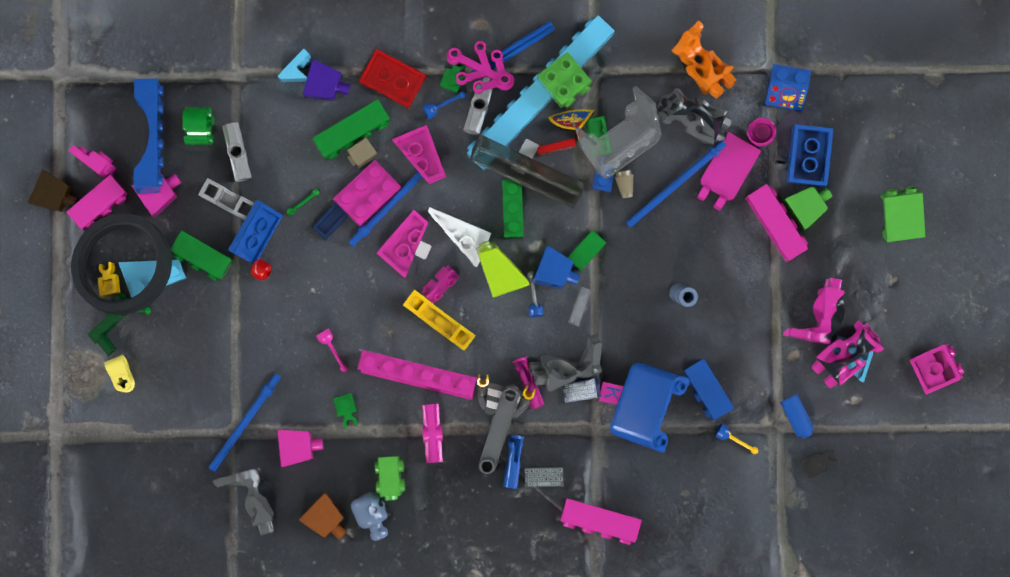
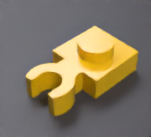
[98,262,120,298]

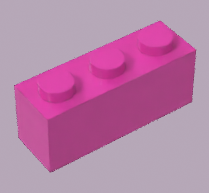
[67,175,128,231]

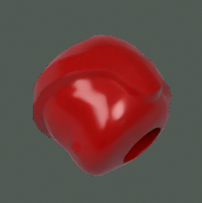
[250,259,271,280]

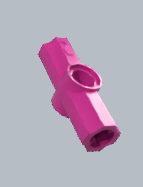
[422,404,443,463]

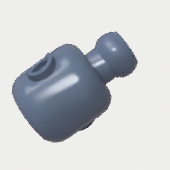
[351,492,388,541]

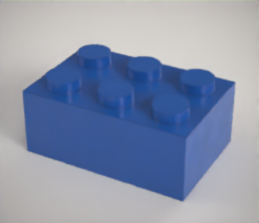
[786,124,833,187]

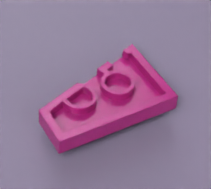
[392,125,447,184]
[376,210,428,278]

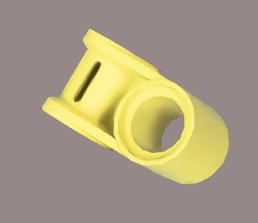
[104,354,135,393]

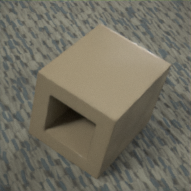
[347,138,378,169]

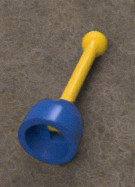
[714,423,758,454]

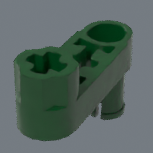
[88,292,128,356]

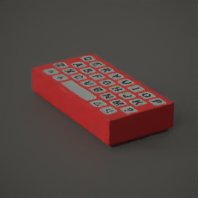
[537,138,576,157]

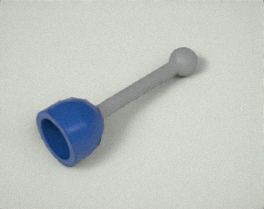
[528,271,544,317]

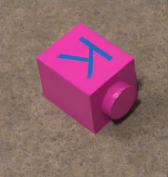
[598,382,624,405]

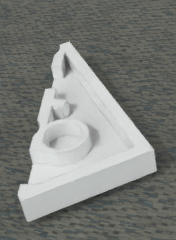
[428,207,492,267]

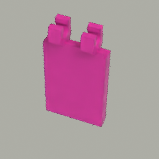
[697,132,761,211]

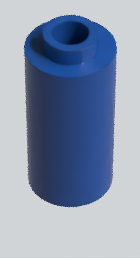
[780,394,814,439]

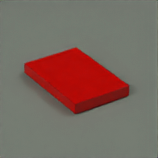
[359,49,427,109]

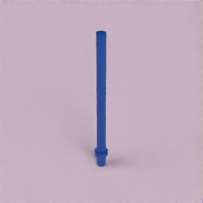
[626,140,727,228]

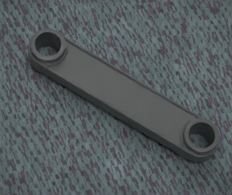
[479,384,520,474]

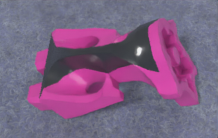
[783,278,845,345]
[812,320,884,388]

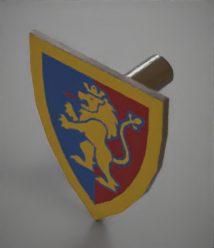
[548,110,595,141]

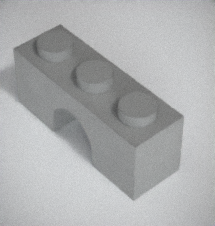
[198,178,254,220]

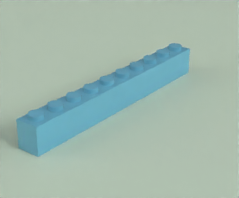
[467,15,615,170]

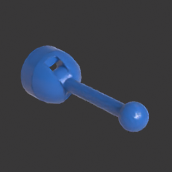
[422,91,466,120]

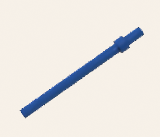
[348,172,423,247]
[208,373,281,472]

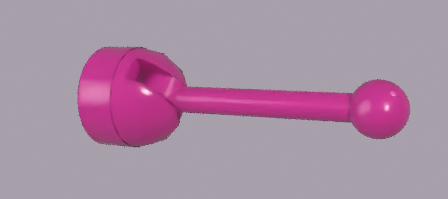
[316,328,348,372]

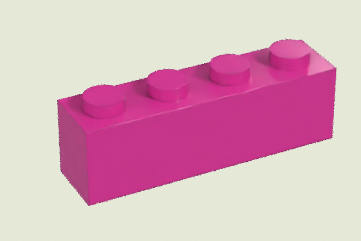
[745,184,808,262]
[560,498,642,545]

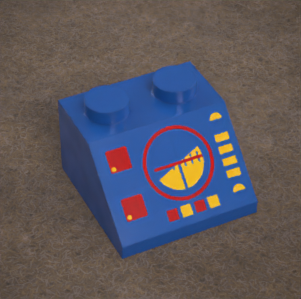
[764,64,811,112]

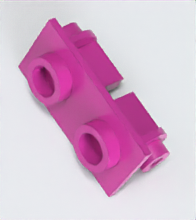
[421,265,459,304]

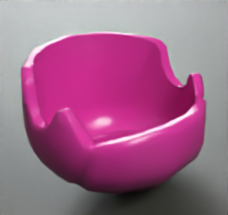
[747,118,777,146]

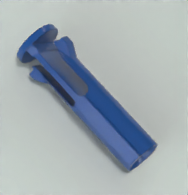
[503,434,525,489]

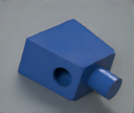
[531,246,580,289]

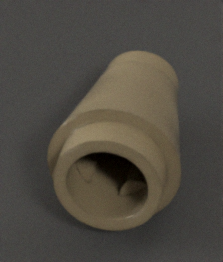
[615,170,634,198]

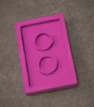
[333,160,401,227]

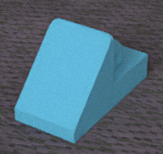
[278,49,311,82]

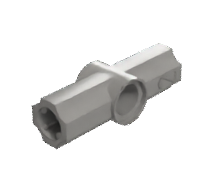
[464,77,493,135]
[222,122,252,182]

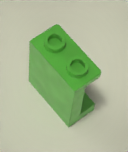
[880,186,925,242]

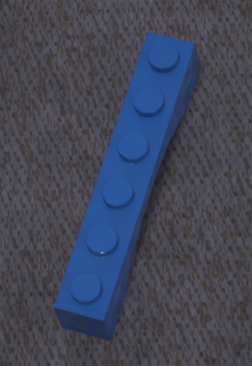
[134,78,164,194]

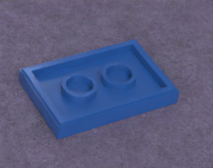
[228,200,283,264]

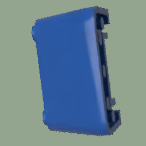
[610,362,690,453]

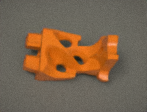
[672,21,737,99]

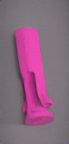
[512,356,545,410]

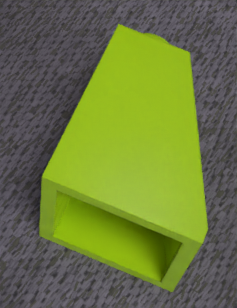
[476,241,530,297]

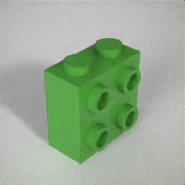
[537,51,592,108]
[375,456,405,500]

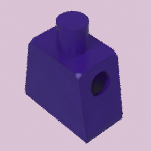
[303,60,350,101]

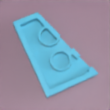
[118,260,187,298]

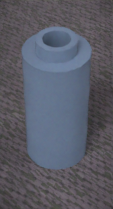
[669,283,698,307]

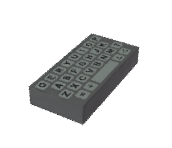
[524,467,564,487]

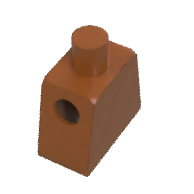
[299,492,347,540]

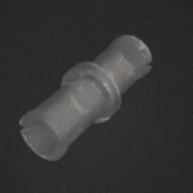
[568,287,592,326]

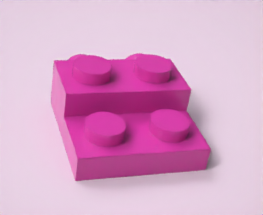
[69,145,117,179]
[910,343,965,395]

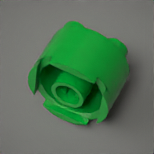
[183,107,214,145]

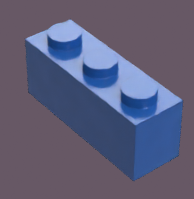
[683,359,734,420]

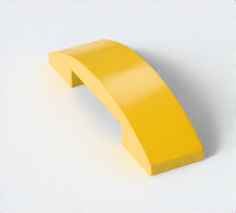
[403,290,475,351]

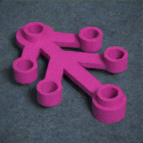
[447,41,514,94]

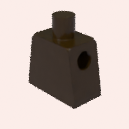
[28,169,78,212]

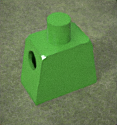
[783,187,832,231]

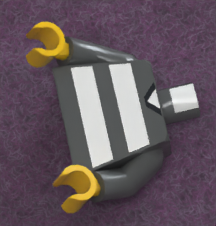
[477,374,536,427]

